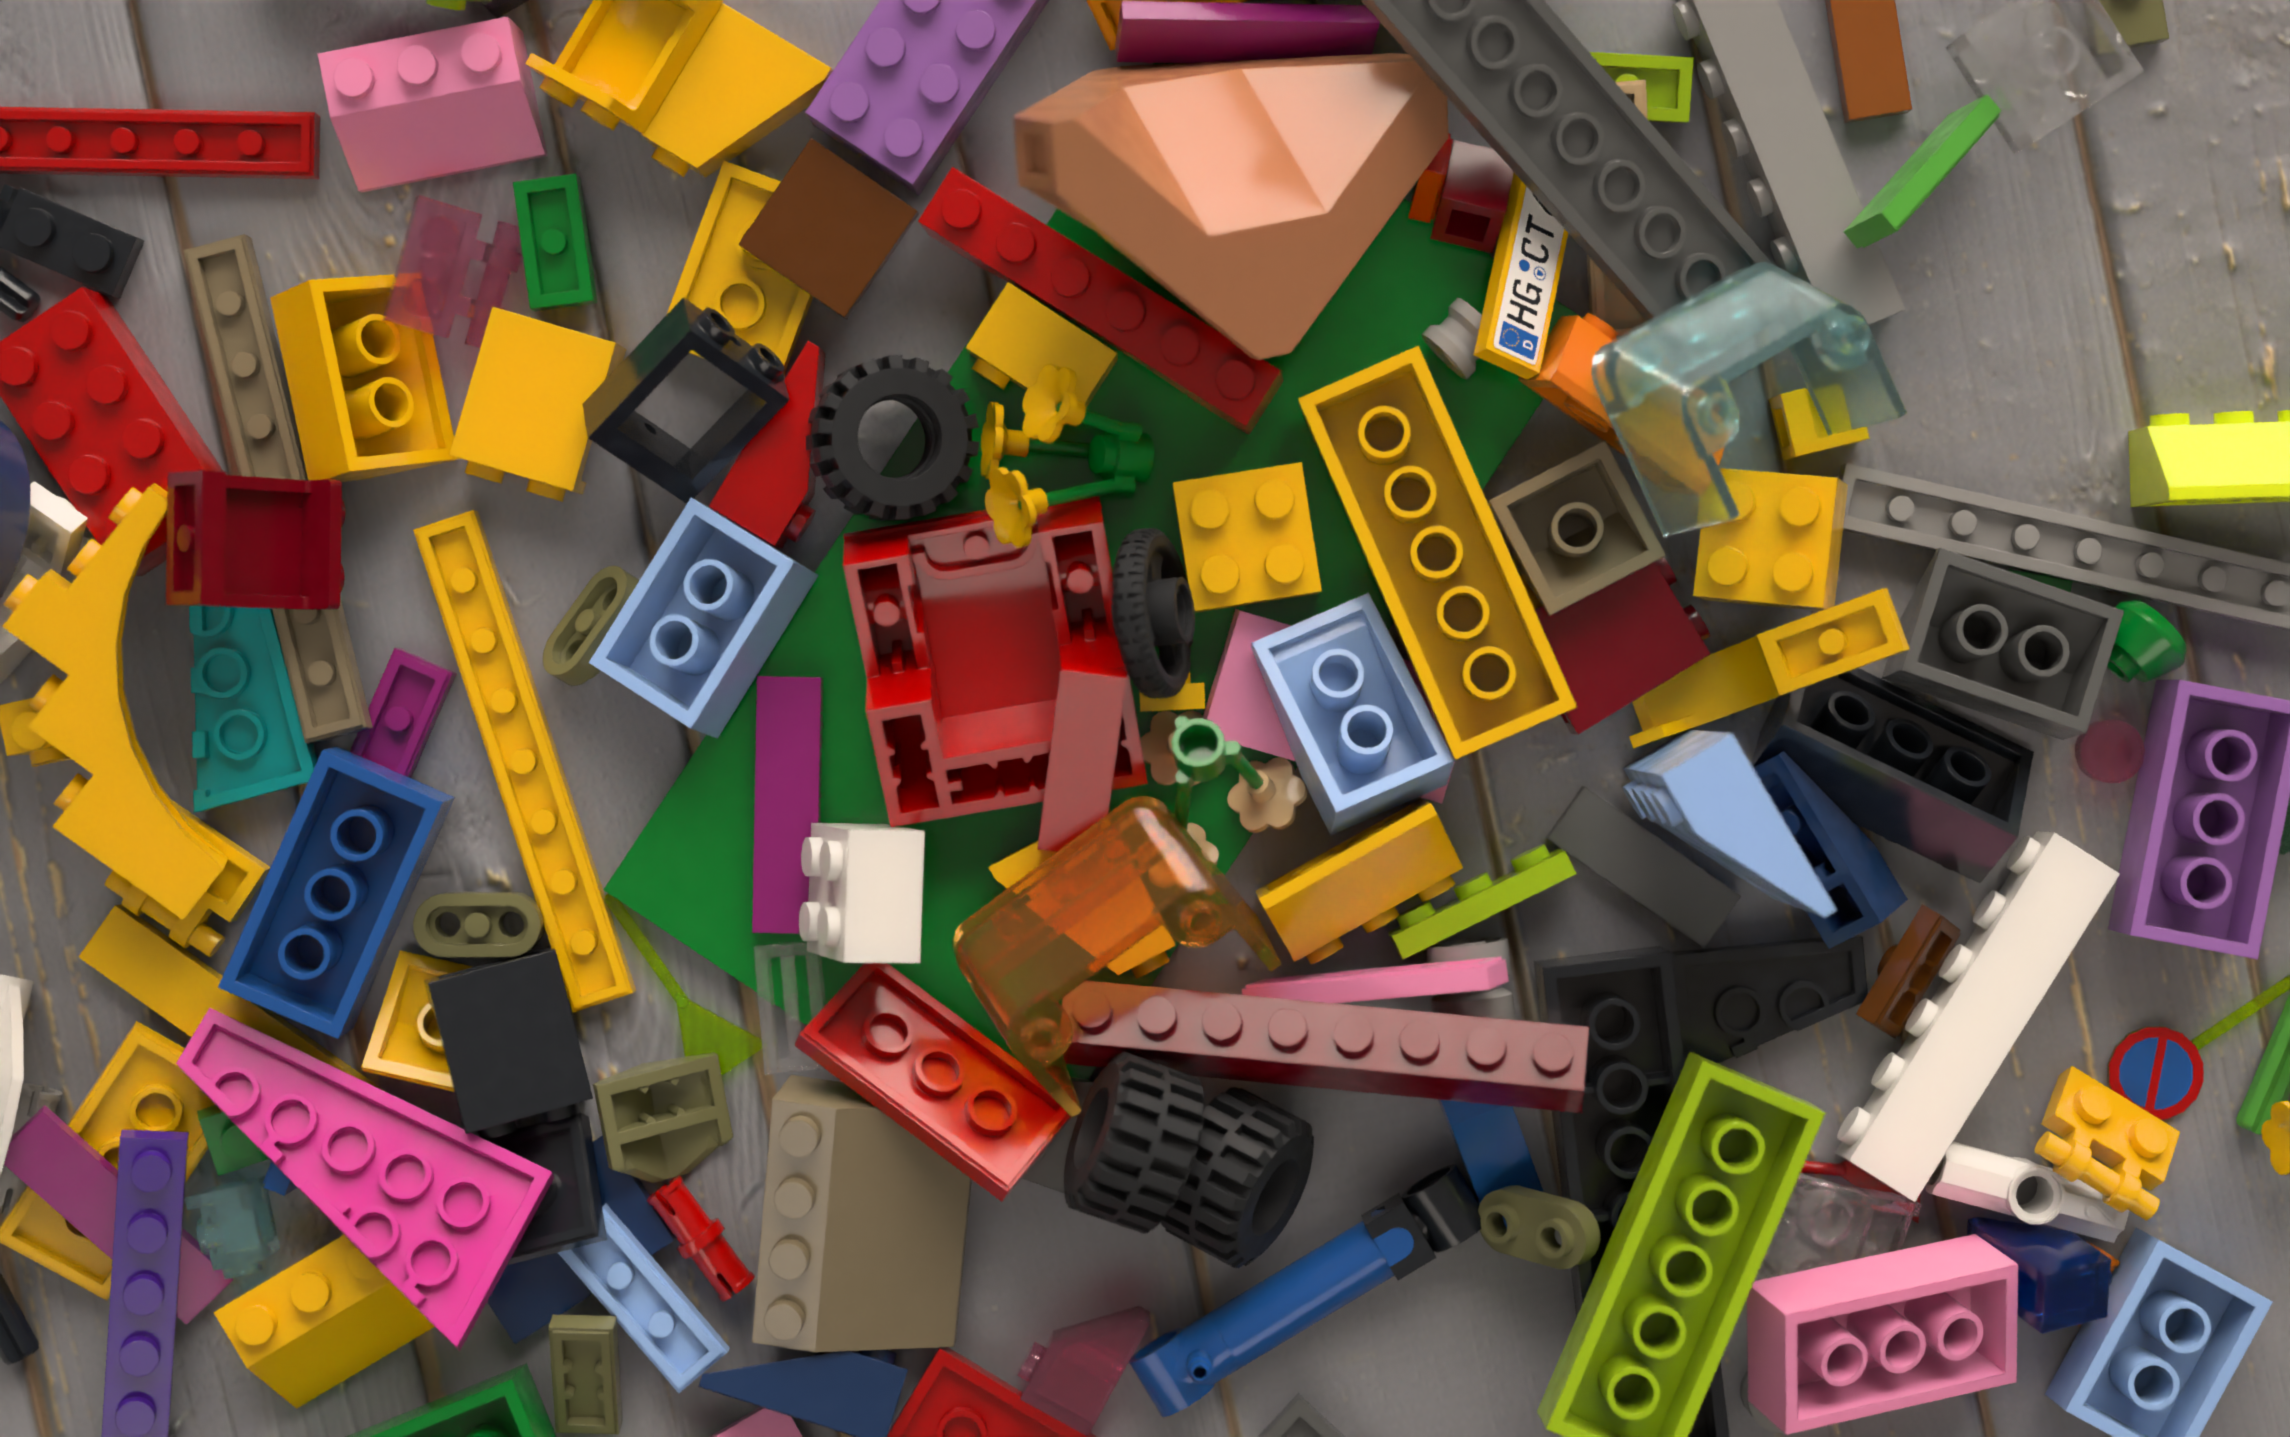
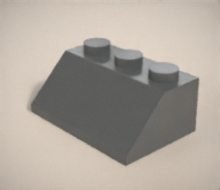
[1882,548,2124,740]

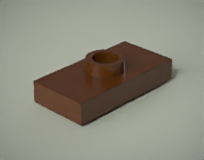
[1856,904,1961,1039]

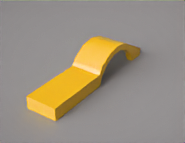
[1629,588,1910,748]

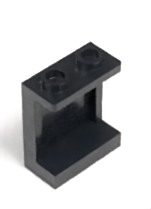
[424,947,593,1140]

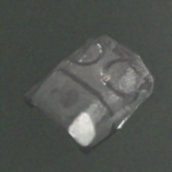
[1754,1173,1922,1281]

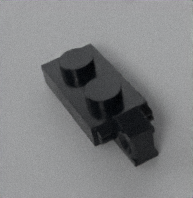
[0,184,145,299]

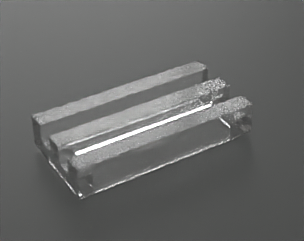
[753,941,826,1075]

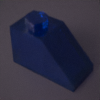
[1967,1217,2112,1334]

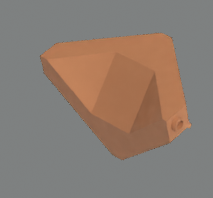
[1013,53,1449,360]

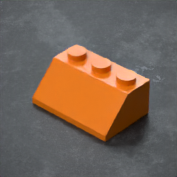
[1518,313,1731,493]

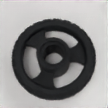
[1112,528,1195,699]

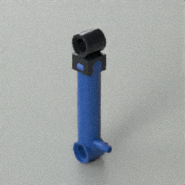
[1128,1164,1482,1417]

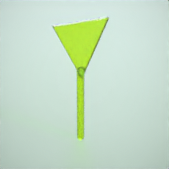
[604,893,769,1076]

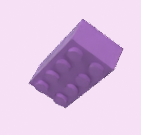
[805,0,1049,196]
[2108,680,2290,960]

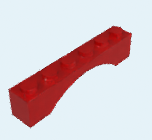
[918,166,1283,435]

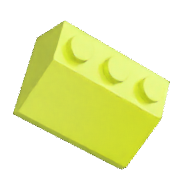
[2128,410,2290,507]

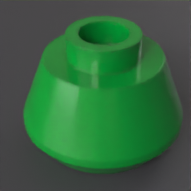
[2107,600,2186,683]

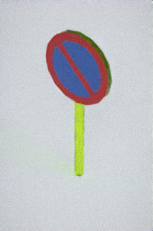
[2107,975,2290,1120]

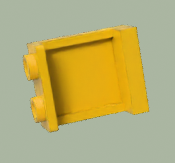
[525,0,723,134]
[449,306,626,502]

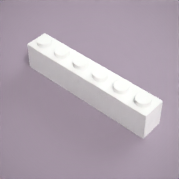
[1835,831,2120,1202]

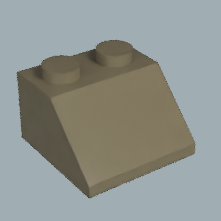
[1488,441,1666,616]

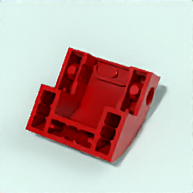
[843,496,1148,827]

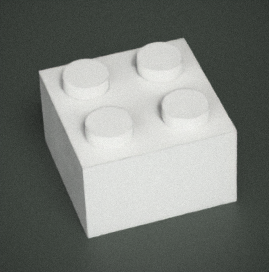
[799,823,925,963]

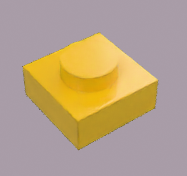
[1139,671,1205,712]

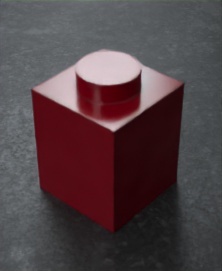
[1430,140,1514,253]

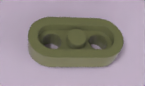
[542,566,639,686]
[413,892,545,957]
[1478,1185,1600,1269]

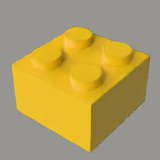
[1172,462,1322,613]
[1693,468,1848,611]

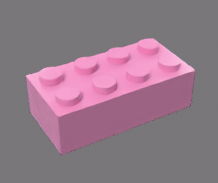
[1747,1234,2018,1435]

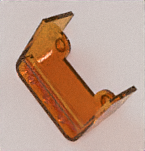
[952,796,1281,1118]

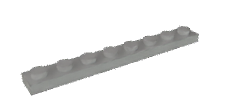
[1838,463,2290,631]

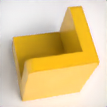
[1769,381,1870,461]

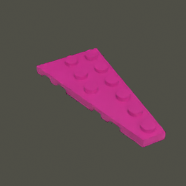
[176,1007,554,1352]

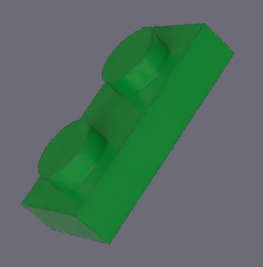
[513,173,598,312]

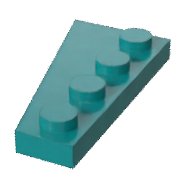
[189,606,318,813]

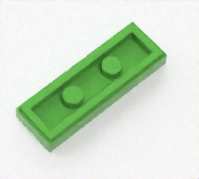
[1843,94,2001,249]

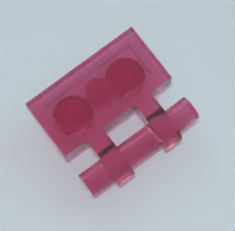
[382,195,522,349]

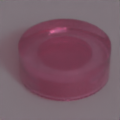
[2075,719,2145,783]

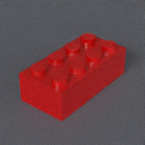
[0,287,224,576]

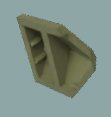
[593,1053,733,1183]

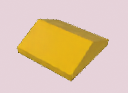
[361,950,472,1092]

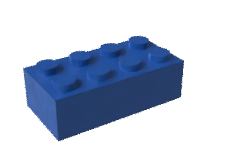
[218,746,455,1039]

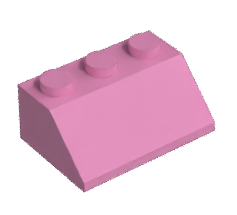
[318,16,547,193]

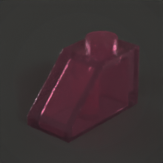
[1017,1306,1150,1436]

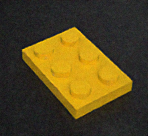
[667,160,813,375]

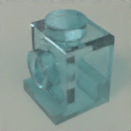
[185,1175,280,1279]

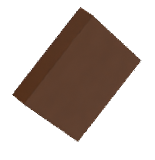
[738,138,919,320]

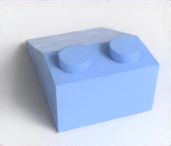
[1251,593,1455,835]

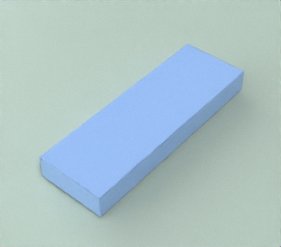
[558,1203,730,1393]

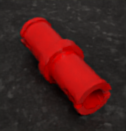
[646,1175,755,1302]

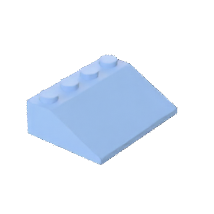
[1623,730,1836,917]

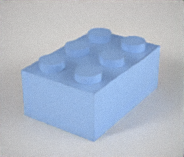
[589,497,819,739]
[2045,1227,2273,1437]

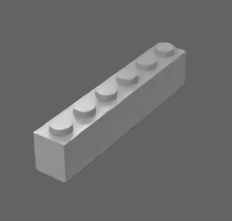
[1672,0,1905,346]

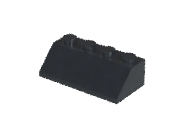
[1751,668,2034,883]

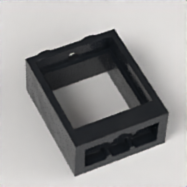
[582,297,790,504]

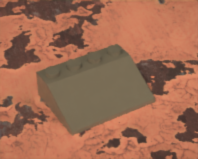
[752,1075,972,1352]

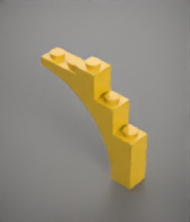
[2,483,228,920]

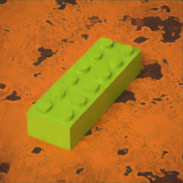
[1537,1052,1826,1437]

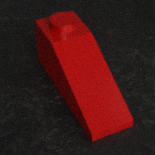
[709,341,826,549]

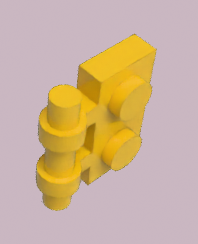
[104,799,271,958]
[2034,1066,2180,1221]

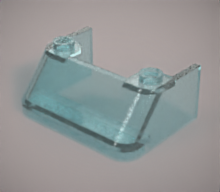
[1591,262,1907,537]

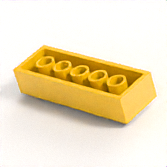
[1298,346,1577,760]

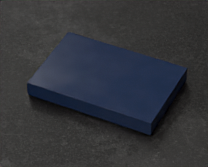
[487,1135,676,1344]

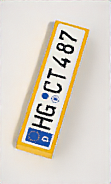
[1474,173,1568,379]

